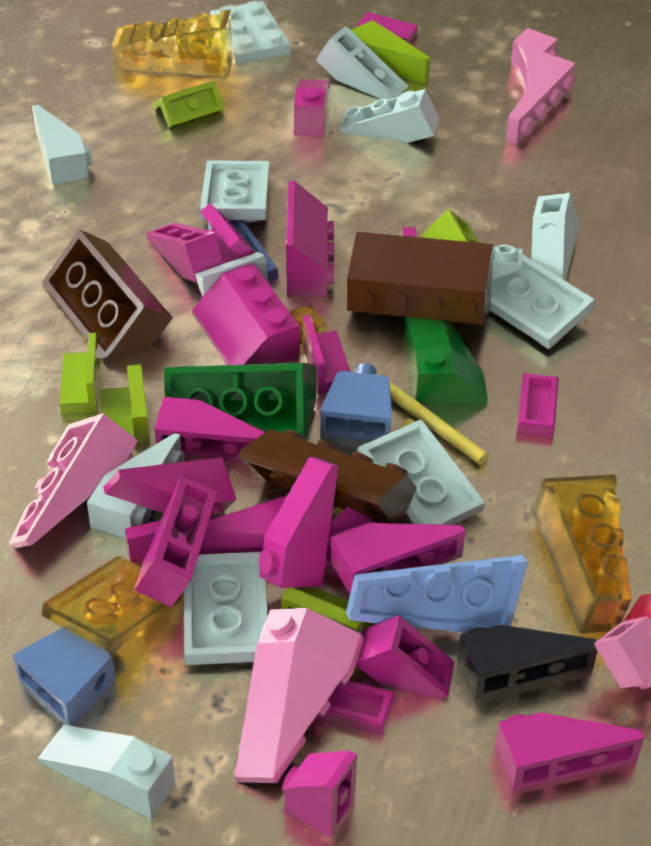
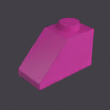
[356,615,455,699]
[282,750,357,838]

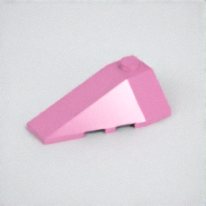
[9,413,138,549]
[235,608,364,783]

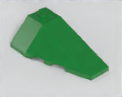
[405,317,488,405]
[164,363,316,437]

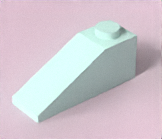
[316,26,409,100]
[32,105,93,184]
[38,725,176,820]

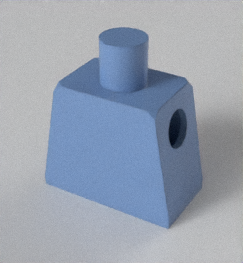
[320,363,392,442]
[13,623,122,726]

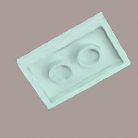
[210,1,290,64]
[200,161,269,222]
[490,254,595,349]
[357,419,485,525]
[184,552,267,665]

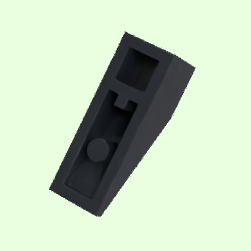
[457,625,598,699]

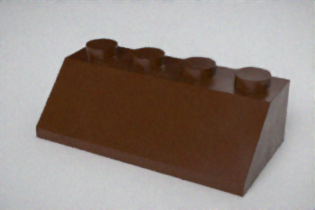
[42,229,173,363]
[347,232,494,325]
[238,429,417,524]

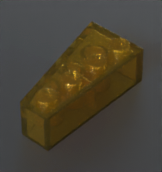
[111,9,233,79]
[532,474,632,634]

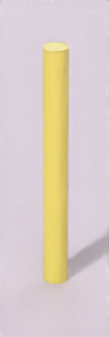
[389,381,489,465]

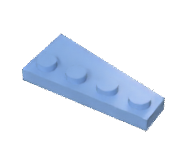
[346,555,528,633]

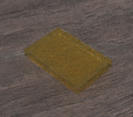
[41,556,184,652]

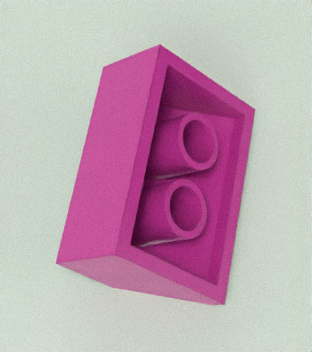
[286,181,334,298]
[192,263,300,365]

